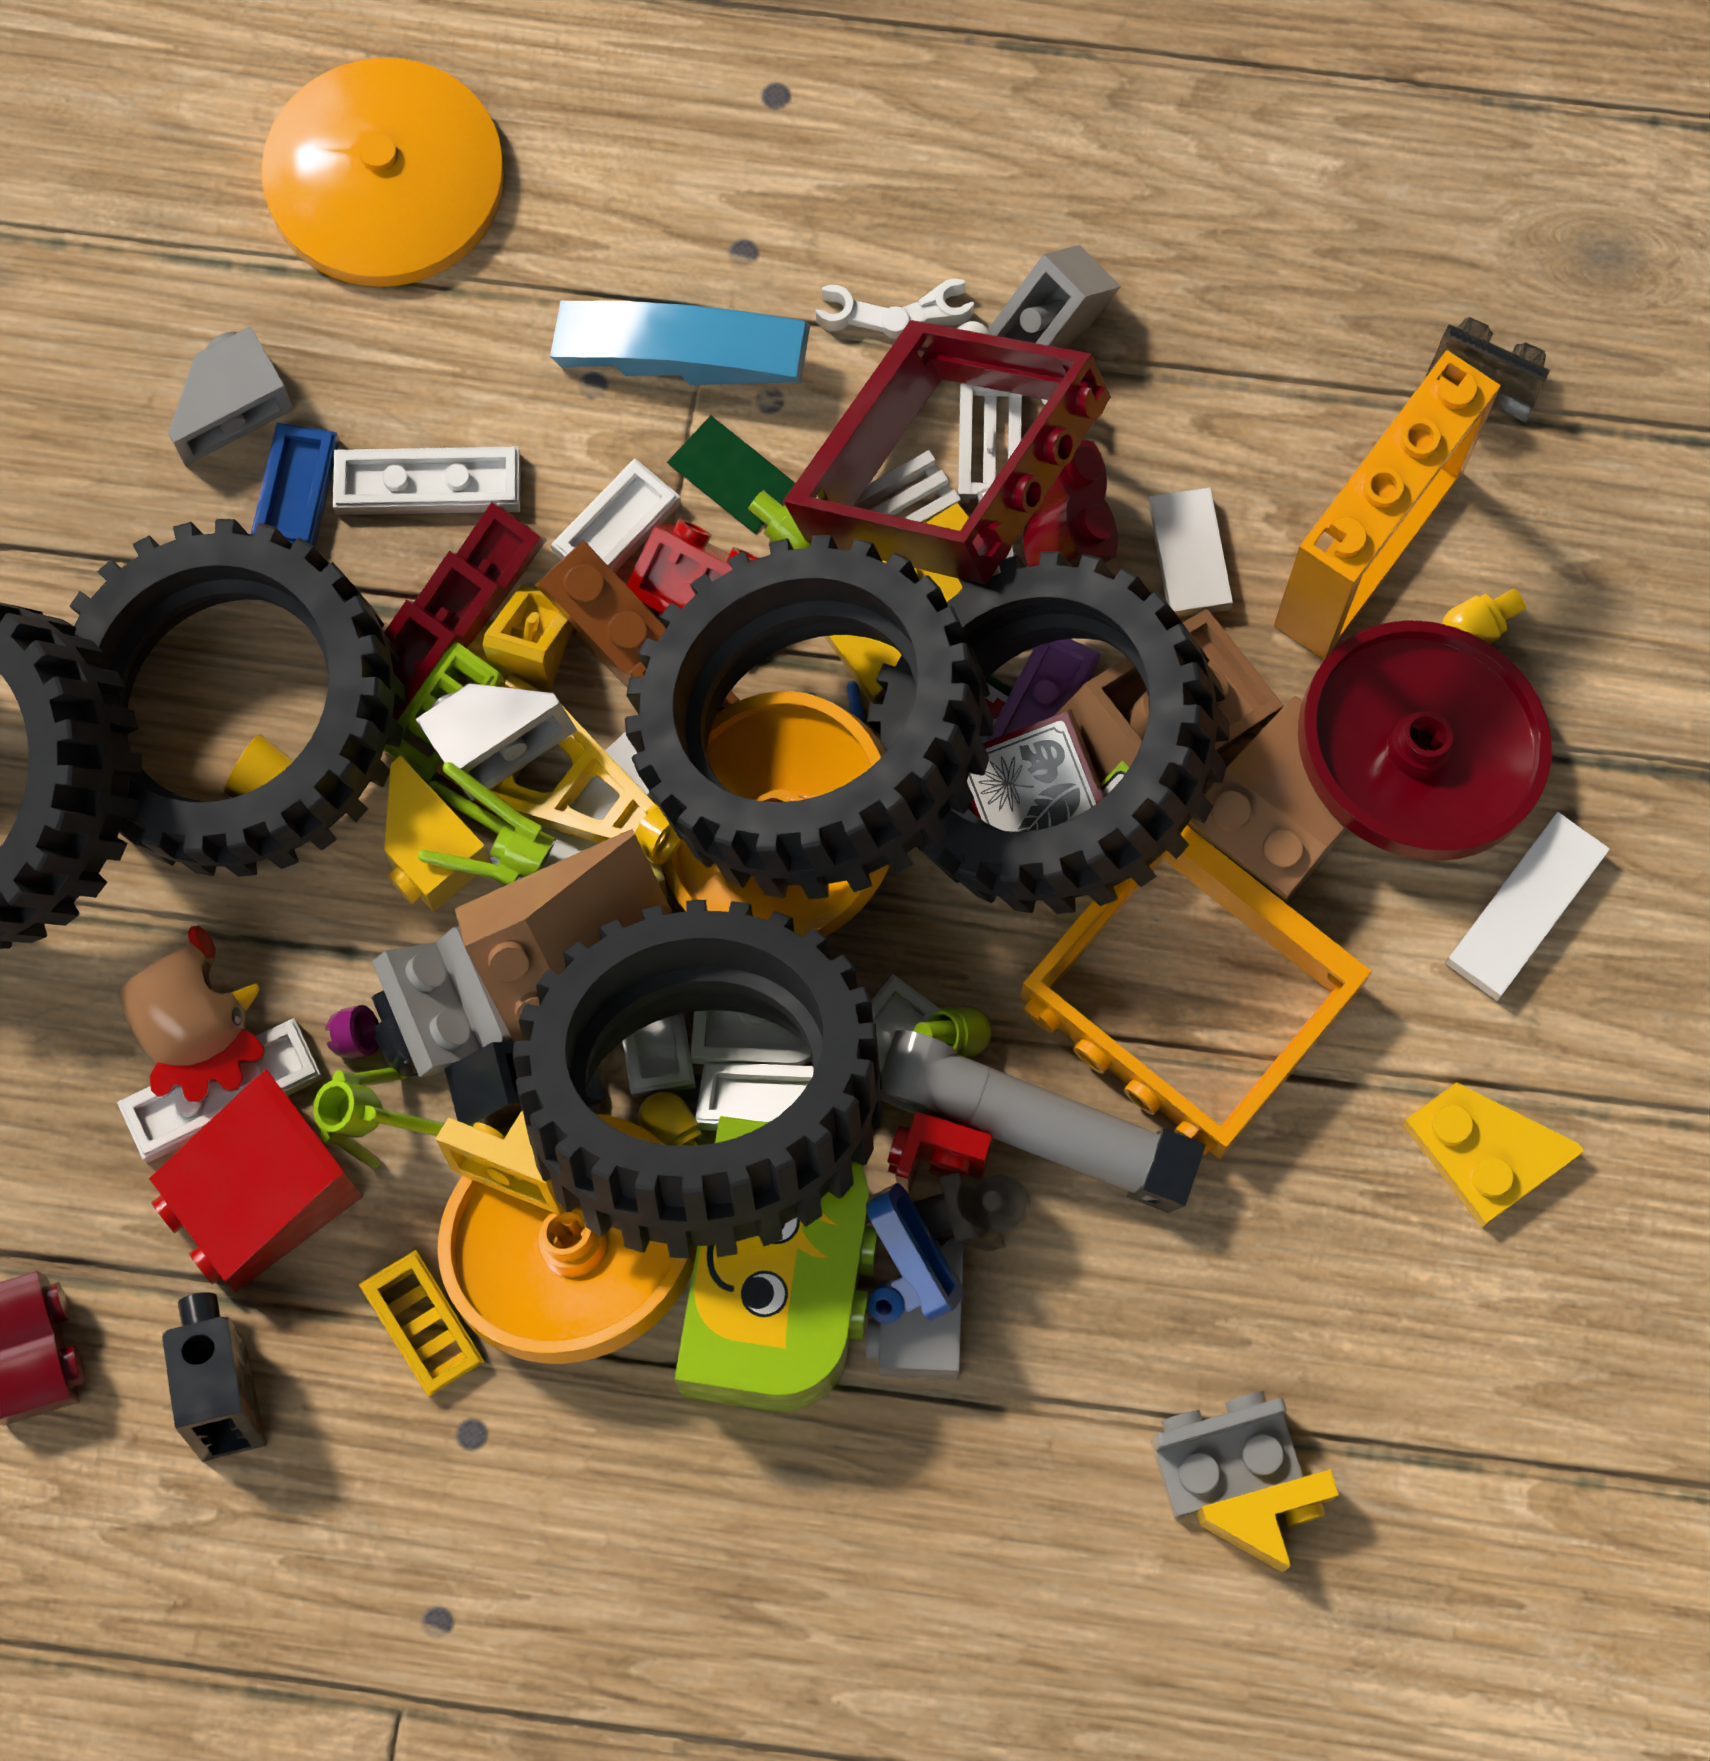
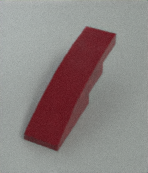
[384,502,547,721]

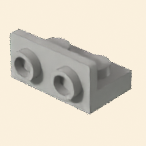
[372,927,512,1078]
[1151,1391,1303,1519]

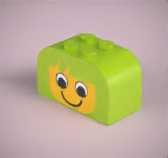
[675,1115,879,1412]

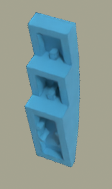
[550,301,810,385]

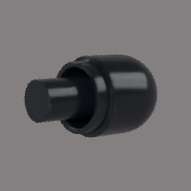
[371,990,418,1077]

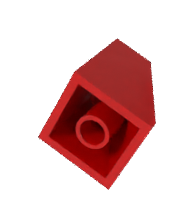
[149,1069,363,1292]

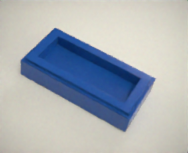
[251,422,340,547]

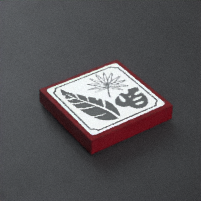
[966,709,1105,832]

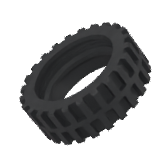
[69,519,406,877]
[625,535,993,899]
[867,551,1230,914]
[0,602,142,949]
[513,900,882,1259]

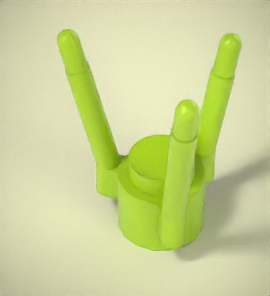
[418,762,556,885]
[313,1068,445,1168]

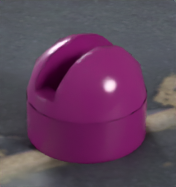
[325,1005,379,1059]

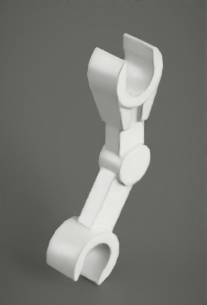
[816,278,974,339]

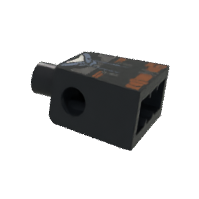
[162,1292,267,1462]

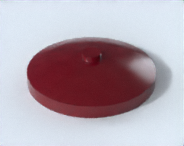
[1298,620,1552,861]

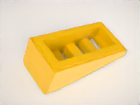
[358,1249,484,1397]

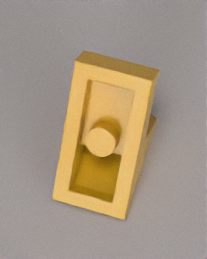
[435,1111,565,1216]
[1196,1469,1339,1572]

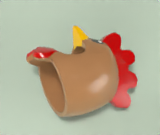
[119,926,265,1103]

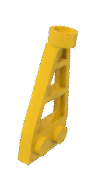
[436,673,683,865]

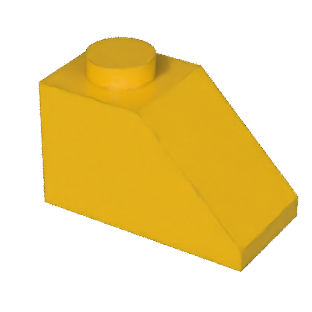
[384,755,491,912]

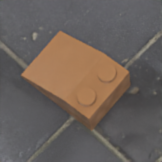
[1056,608,1284,784]
[1187,696,1349,905]
[455,828,673,1041]

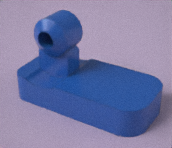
[866,1183,963,1323]

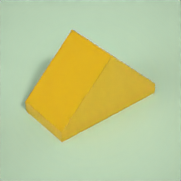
[482,584,573,692]

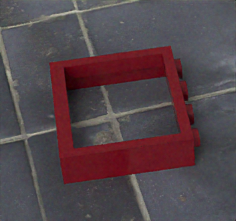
[783,320,1111,585]

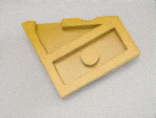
[1402,1082,1584,1228]

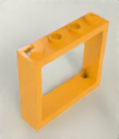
[1274,350,1501,660]
[1020,826,1372,1160]

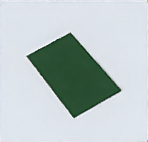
[666,415,795,533]

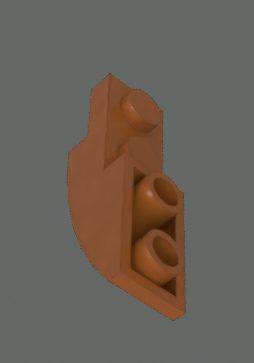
[535,540,740,712]

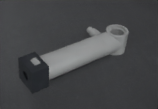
[880,1030,1206,1213]

